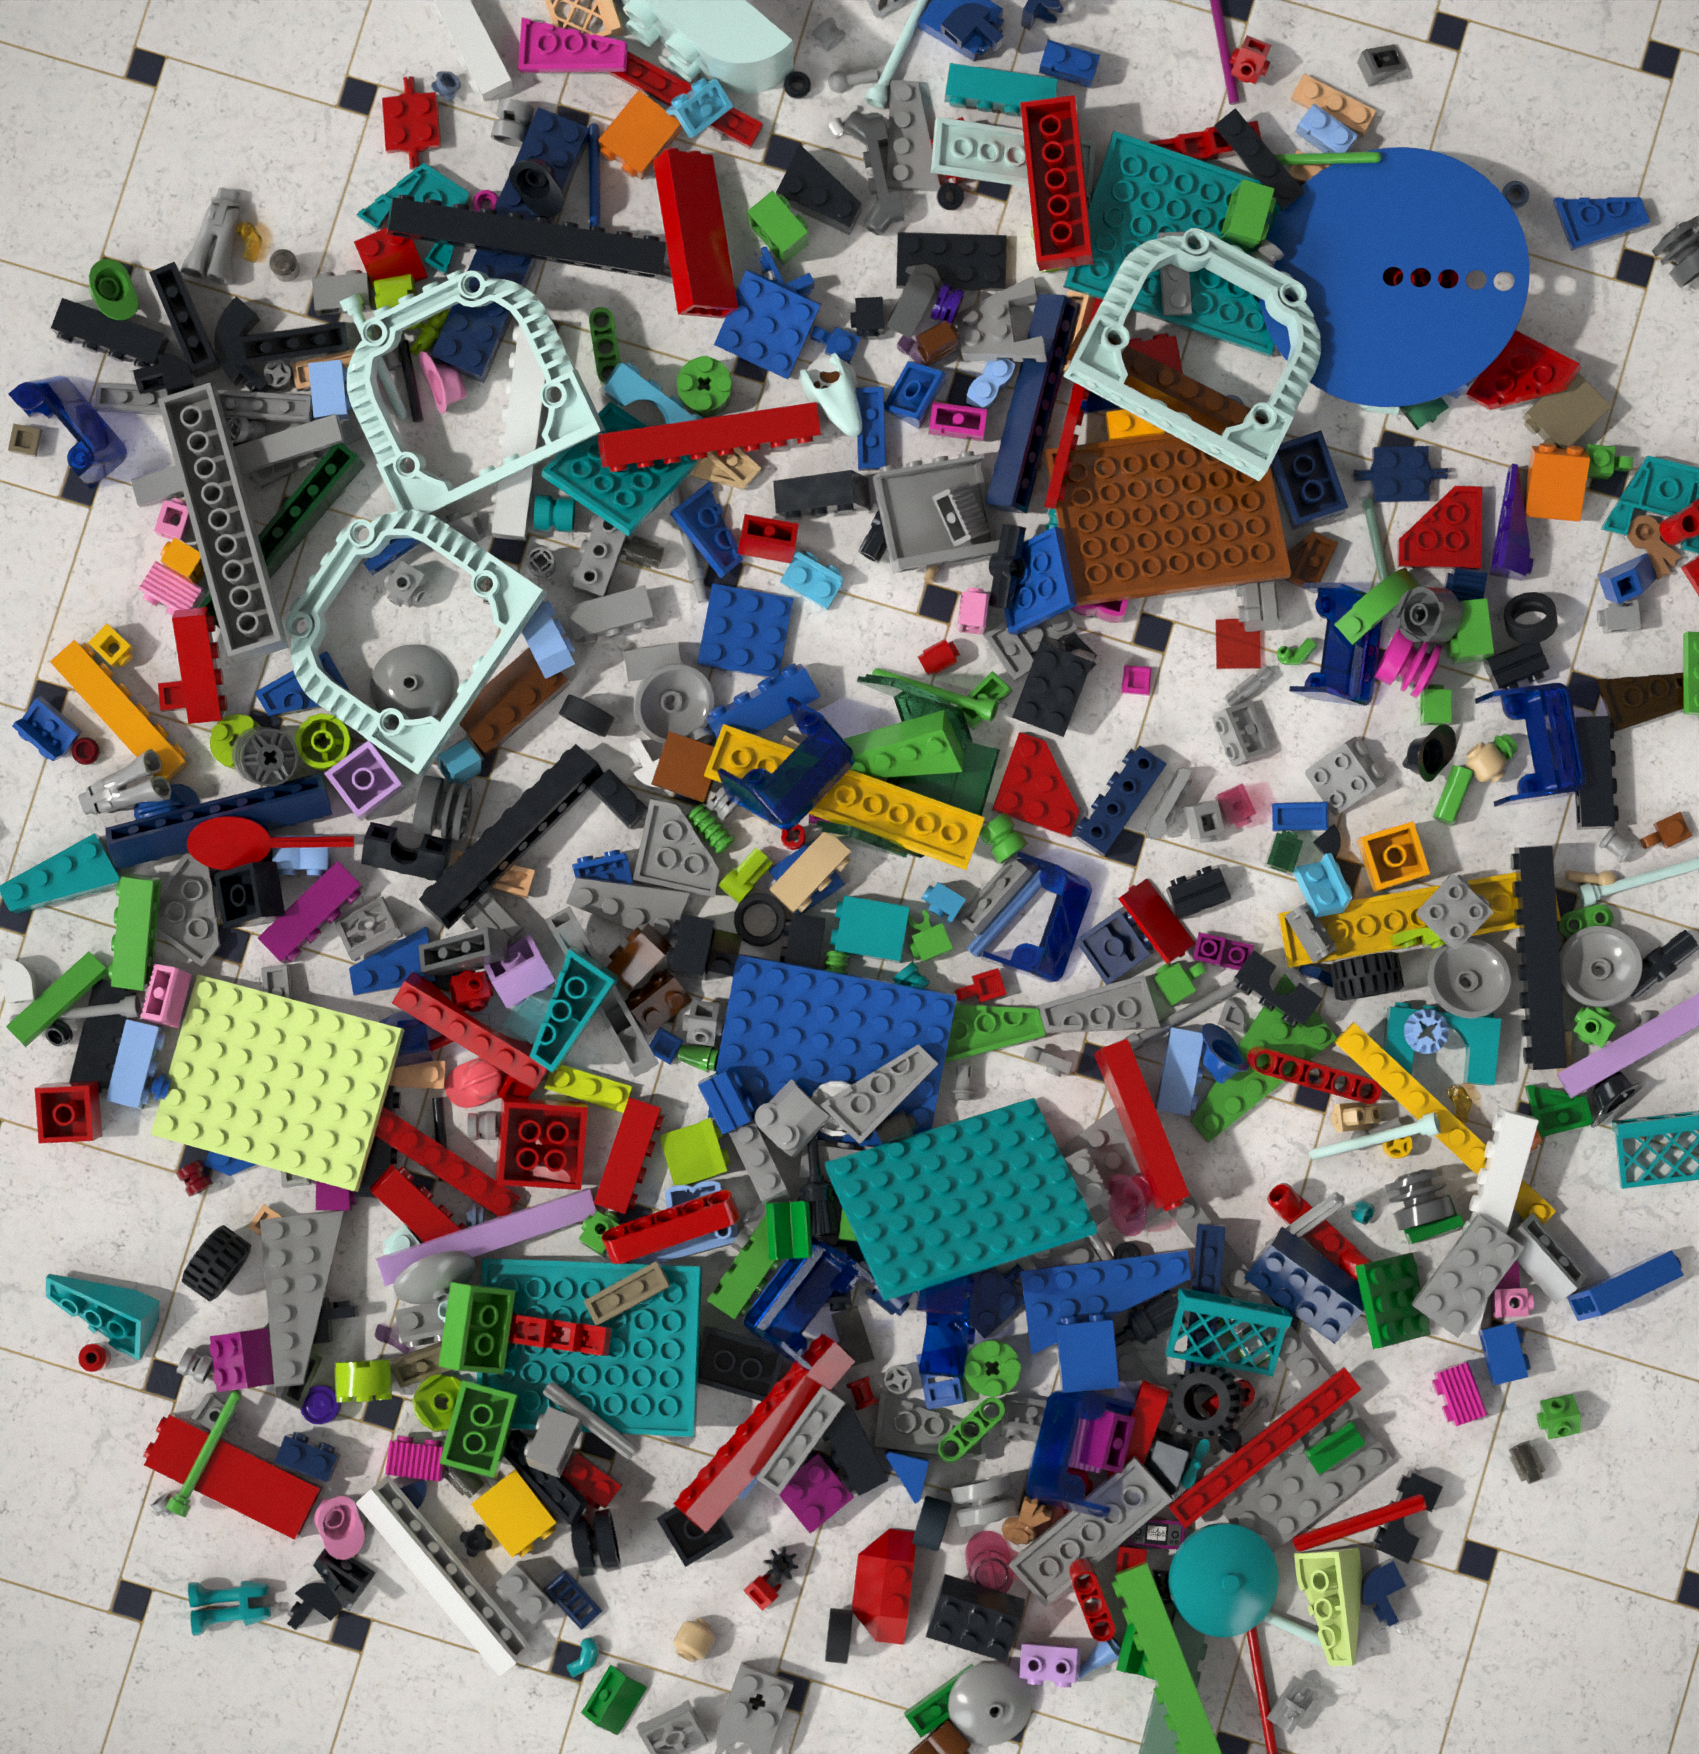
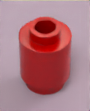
[917,639,960,675]
[78,1343,111,1372]

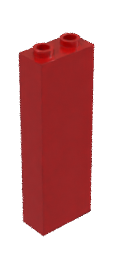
[653,148,738,319]
[1094,1038,1190,1212]
[143,1413,323,1540]

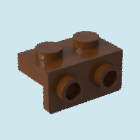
[625,968,692,1035]

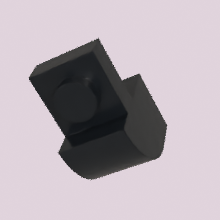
[133,354,195,396]
[313,1297,359,1344]
[287,1580,343,1630]

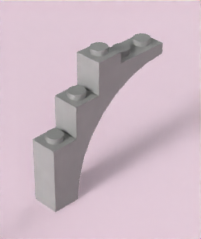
[545,906,659,1078]

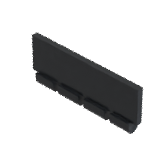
[69,979,137,1093]

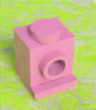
[154,498,191,543]
[1491,1288,1534,1318]

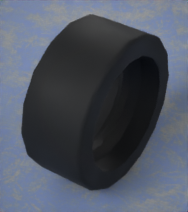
[1504,592,1558,644]
[559,694,615,737]
[733,893,786,947]
[825,1608,853,1664]

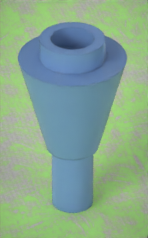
[1079,1637,1122,1679]

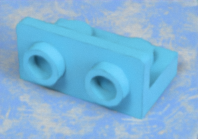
[666,78,734,138]
[780,551,844,610]
[1293,853,1352,918]

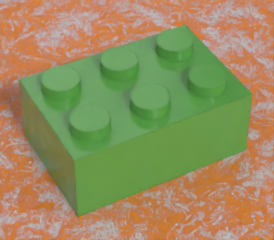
[439,1282,516,1374]
[439,1380,520,1478]

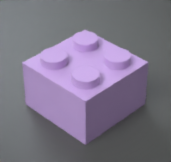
[324,740,405,820]
[484,933,556,1008]

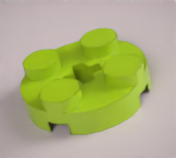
[210,714,260,770]
[412,1375,461,1432]

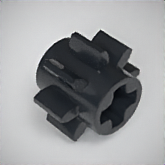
[763,1547,799,1582]

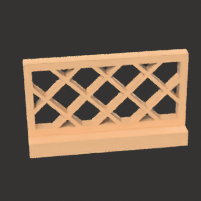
[545,0,626,37]

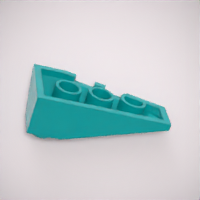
[45,1274,160,1360]

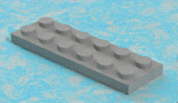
[1008,1456,1172,1607]

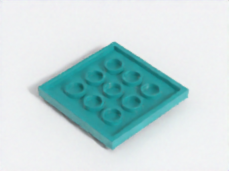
[542,401,697,536]

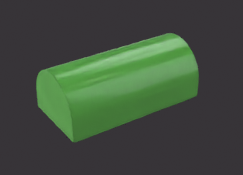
[954,671,1013,730]
[1433,765,1473,826]

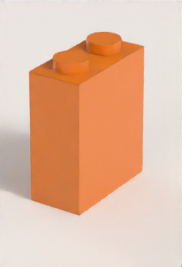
[598,90,683,180]
[1523,443,1590,522]

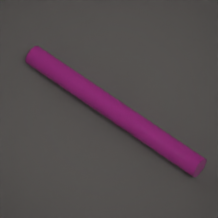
[1210,0,1240,105]

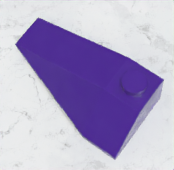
[1489,463,1534,581]

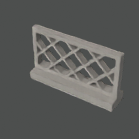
[756,1385,845,1495]

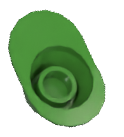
[89,259,139,320]

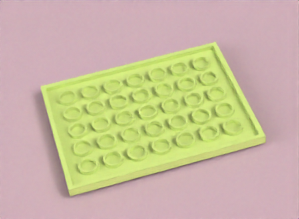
[151,974,404,1192]

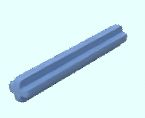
[967,869,1049,957]

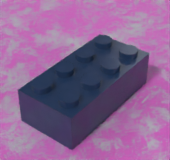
[1244,1227,1364,1344]

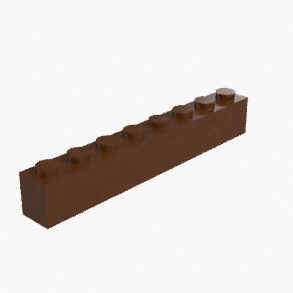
[1066,324,1265,435]

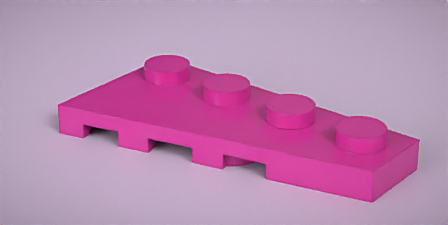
[518,17,628,73]

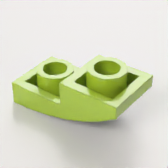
[1389,928,1446,949]

